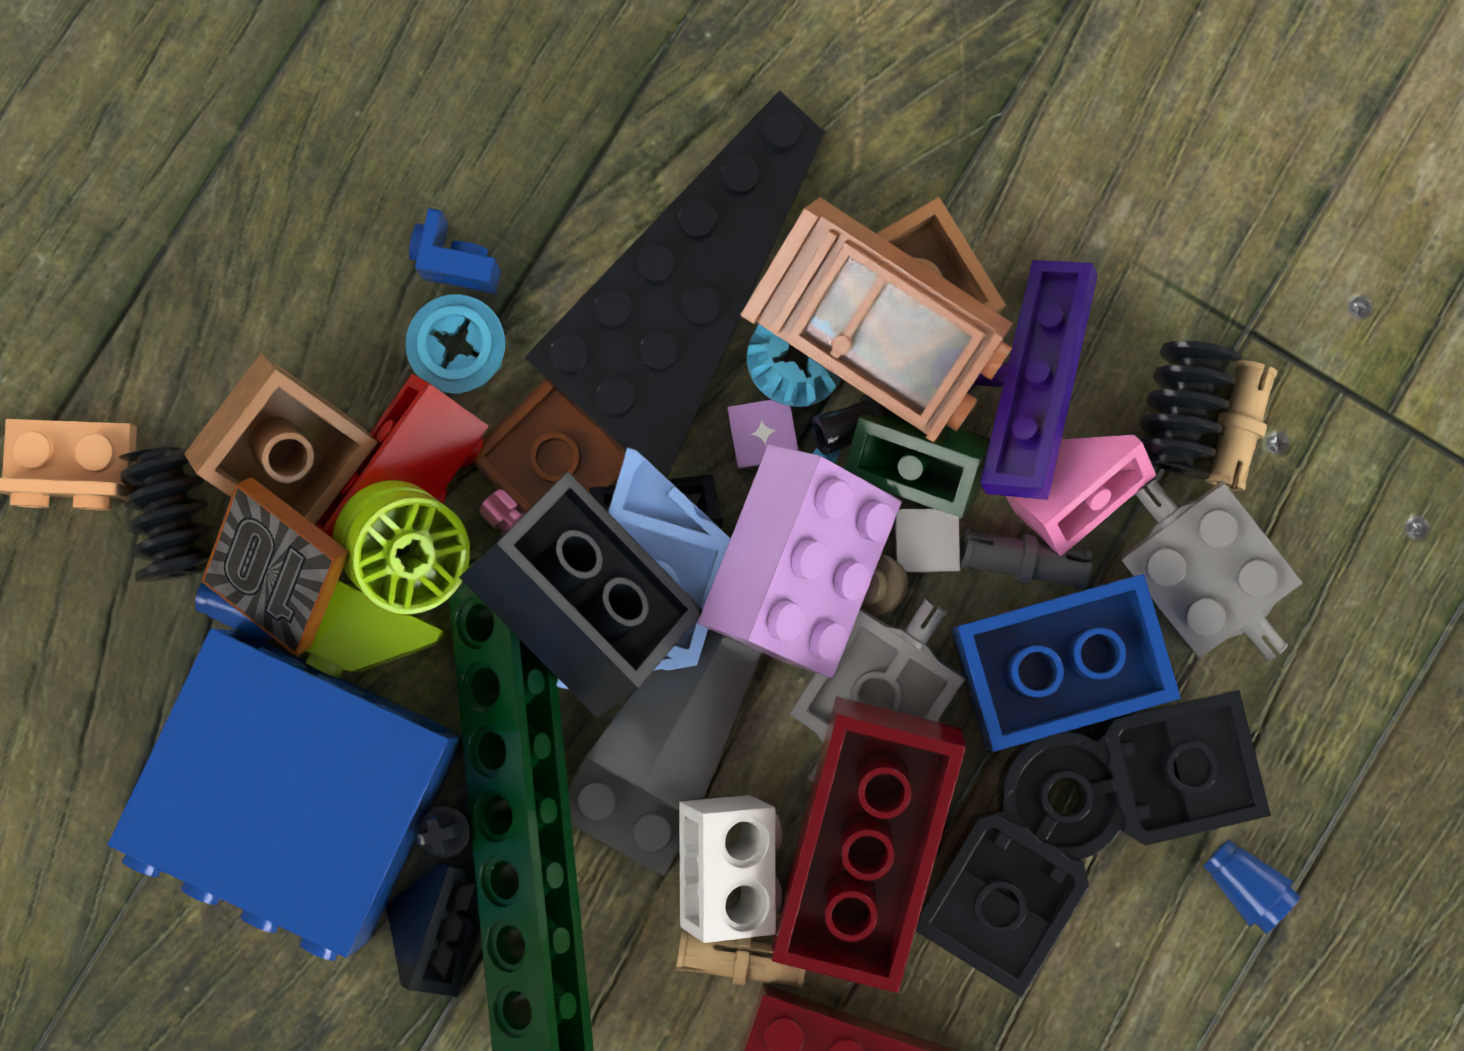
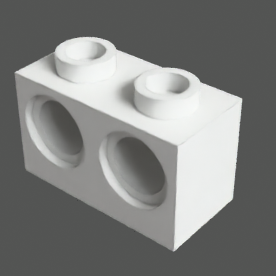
[679,795,782,943]

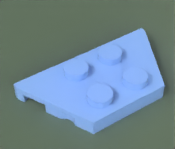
[556,447,731,689]

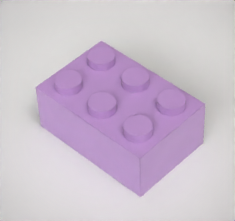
[697,444,902,679]

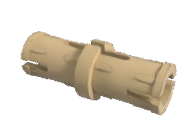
[1205,360,1278,492]
[676,929,805,989]

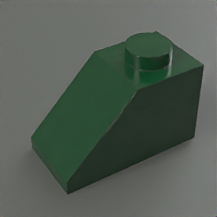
[844,415,991,518]

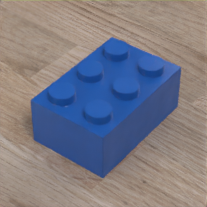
[950,574,1181,752]

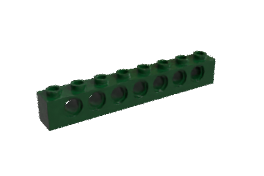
[449,558,594,1051]

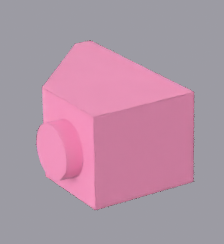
[1006,435,1156,557]

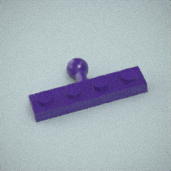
[931,260,1098,500]

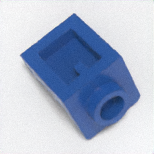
[409,208,501,295]

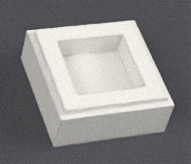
[895,509,960,573]

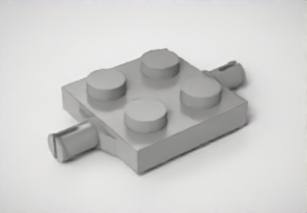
[1121,477,1303,661]
[789,598,965,783]

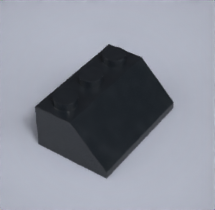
[459,471,702,718]

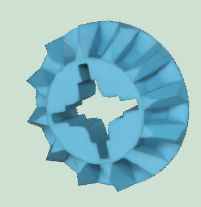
[406,294,507,395]
[747,316,842,407]

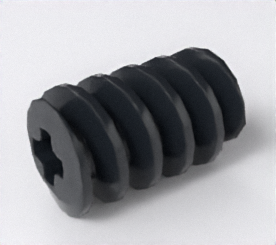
[1139,340,1242,479]
[118,447,212,582]

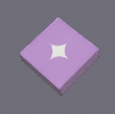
[727,399,798,470]

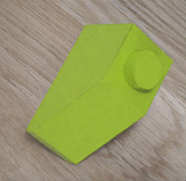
[305,578,450,678]

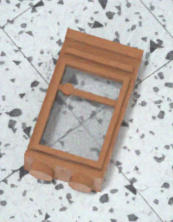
[741,197,1013,443]

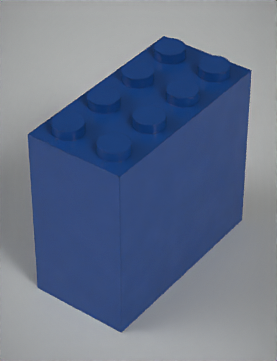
[107,628,463,961]

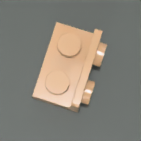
[0,419,137,511]

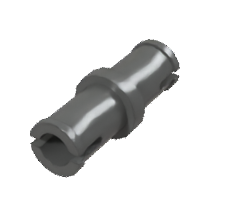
[960,528,1092,590]

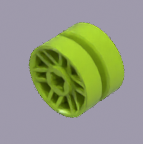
[333,480,470,614]

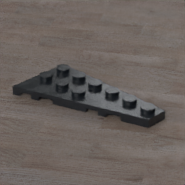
[525,90,825,478]

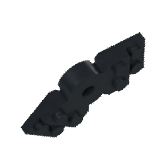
[916,690,1271,998]

